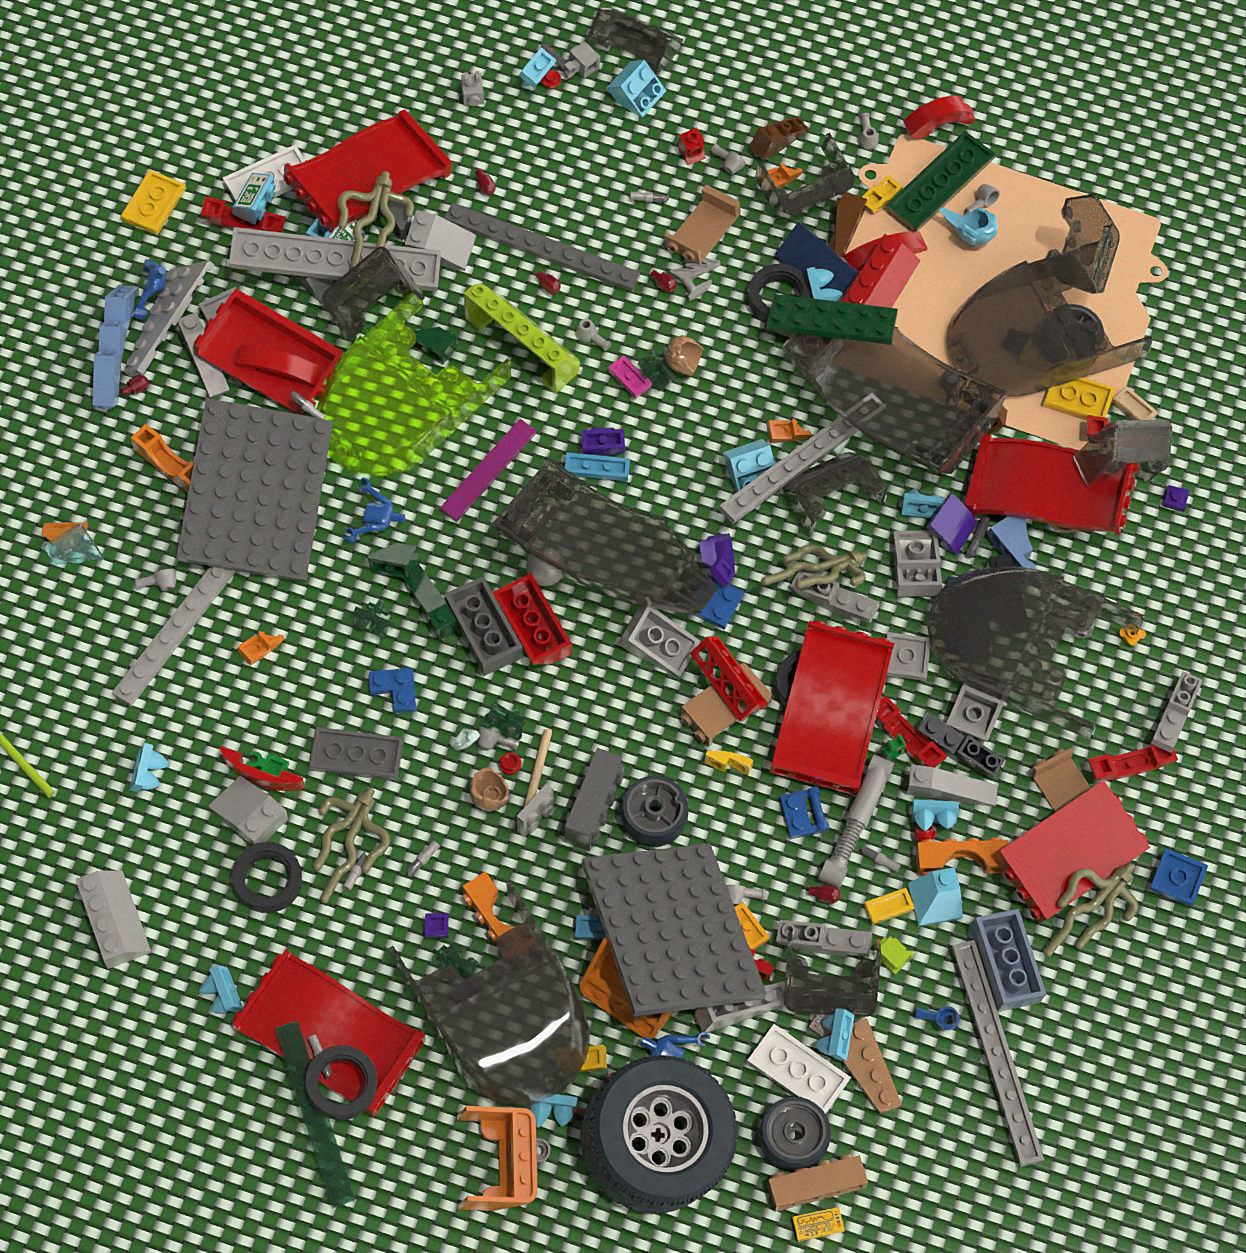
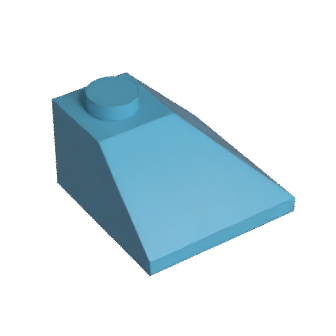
[908,867,963,927]

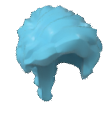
[938,207,998,245]

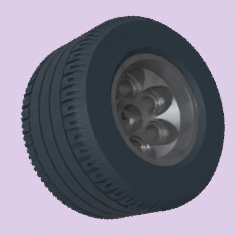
[580,1055,738,1214]

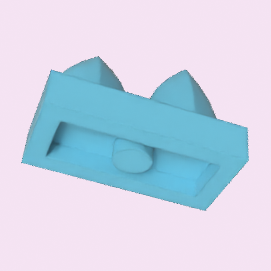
[518,48,556,88]
[807,267,843,301]
[901,488,946,518]
[129,743,170,793]
[911,799,959,831]
[199,965,243,1013]
[814,1008,854,1061]
[529,1091,578,1128]

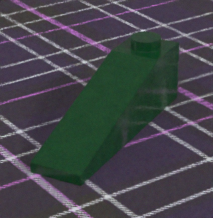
[402,564,458,641]

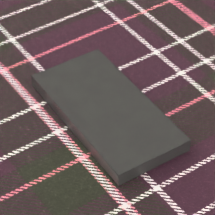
[309,727,404,781]

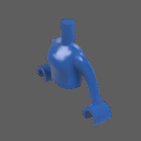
[133,259,166,320]
[343,477,405,544]
[640,1032,710,1058]

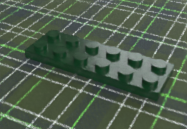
[885,131,996,232]
[767,294,898,345]

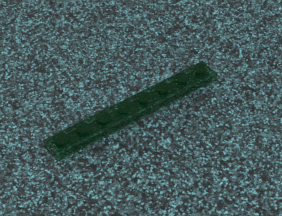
[275,1020,355,1209]

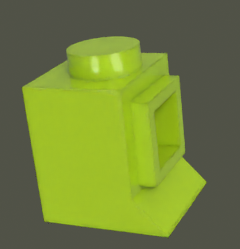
[875,936,915,975]

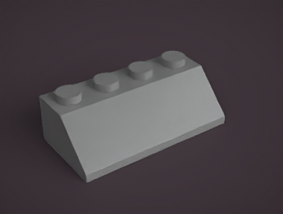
[76,871,152,969]

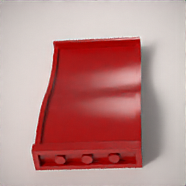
[283,109,452,233]
[965,434,1139,536]
[769,620,895,796]
[233,949,426,1118]

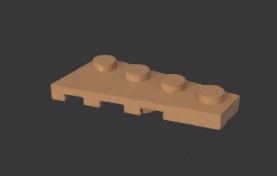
[824,1018,902,1115]

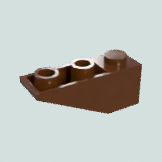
[749,116,810,160]

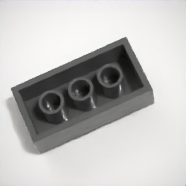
[444,576,523,676]
[565,748,625,851]

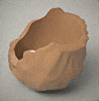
[665,335,704,376]
[470,768,509,812]

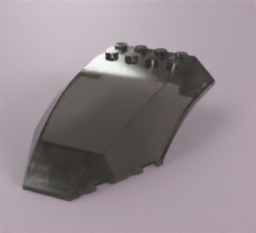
[782,327,1007,474]
[491,458,719,614]

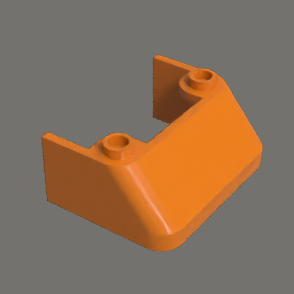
[580,937,675,1039]
[457,1106,538,1211]

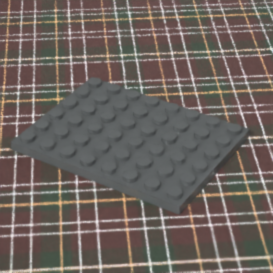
[176,398,333,583]
[581,843,766,1017]

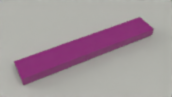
[440,419,537,522]

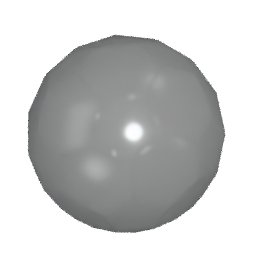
[526,548,565,586]

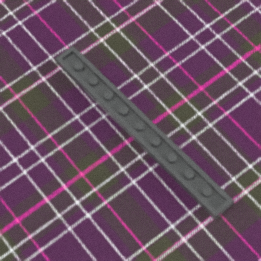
[444,203,640,292]

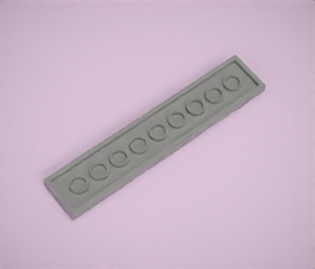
[229,227,441,291]

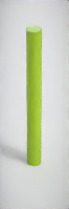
[0,733,55,798]

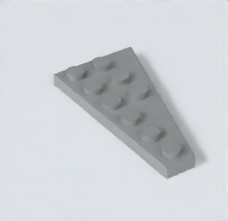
[124,260,215,377]

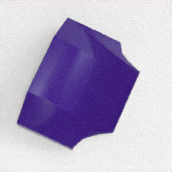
[582,427,625,456]
[699,533,735,576]

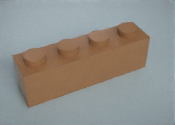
[767,1154,868,1212]

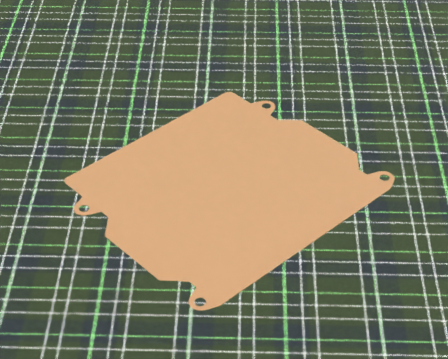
[790,134,1168,450]

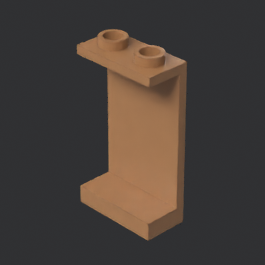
[664,185,741,265]
[681,662,772,747]
[1031,748,1091,812]

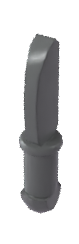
[541,43,568,71]
[966,516,990,558]

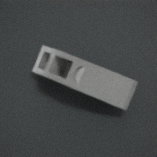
[790,570,880,623]
[1151,671,1203,753]
[776,920,872,958]

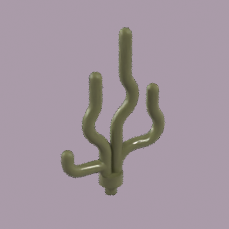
[338,171,414,271]
[761,545,867,589]
[313,787,390,904]
[1043,862,1138,957]

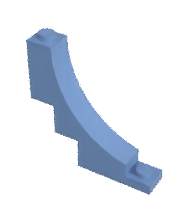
[93,285,139,409]
[988,515,1037,585]

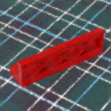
[690,636,768,722]

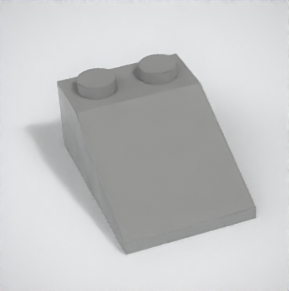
[405,210,476,271]
[618,604,700,678]
[208,776,288,846]

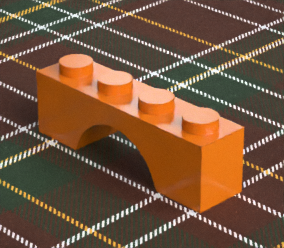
[131,424,194,493]
[915,837,1008,876]
[462,871,537,965]

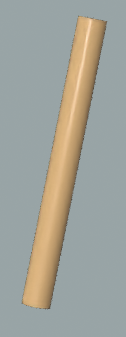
[524,729,552,807]

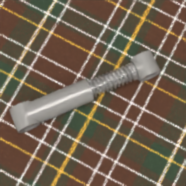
[819,754,895,889]

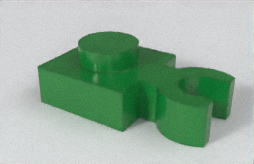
[881,734,906,761]
[246,751,290,777]

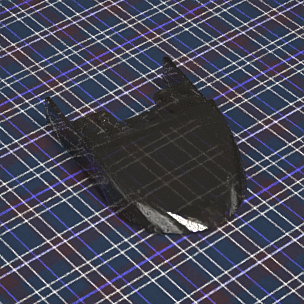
[946,241,1153,397]
[927,566,1145,740]
[389,882,590,1106]

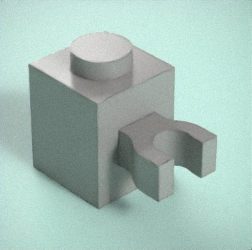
[563,42,600,79]
[461,71,484,106]

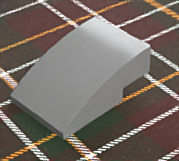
[893,530,942,597]
[946,668,1012,742]

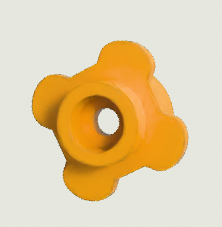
[1119,621,1146,646]

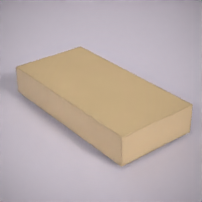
[1112,386,1158,427]

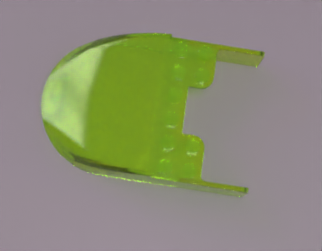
[316,287,511,477]

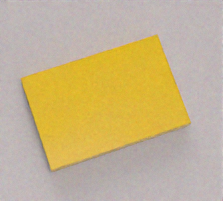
[120,170,186,235]
[1043,369,1116,420]

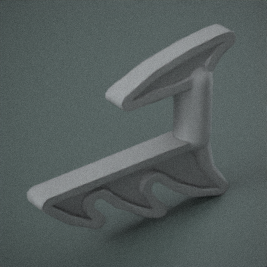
[670,259,720,301]

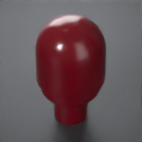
[475,169,496,196]
[650,270,677,293]
[536,271,561,295]
[120,375,149,396]
[808,884,841,904]

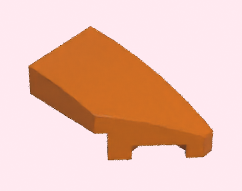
[758,163,803,193]
[766,418,812,443]
[237,631,284,666]

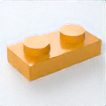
[734,902,770,950]

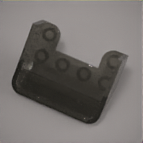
[1046,193,1120,294]
[782,452,887,537]

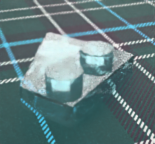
[43,523,104,565]

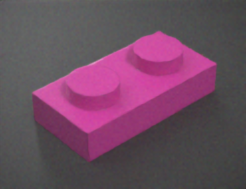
[608,356,652,399]

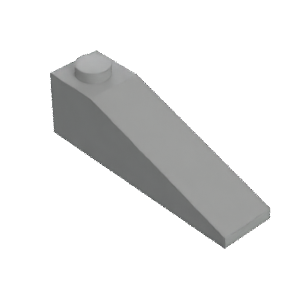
[178,312,230,399]
[906,764,998,807]
[695,982,792,1032]

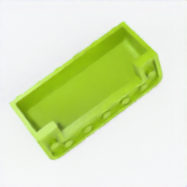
[464,284,580,394]

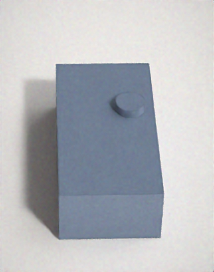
[969,909,1047,1012]

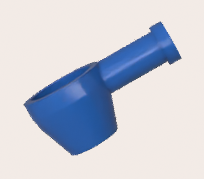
[916,1006,960,1030]

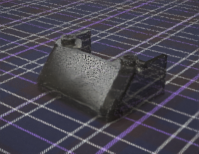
[587,8,683,72]
[754,132,855,215]
[322,247,425,351]
[1073,419,1173,485]
[784,933,881,1017]

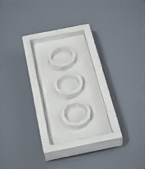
[223,145,305,202]
[747,1024,851,1114]

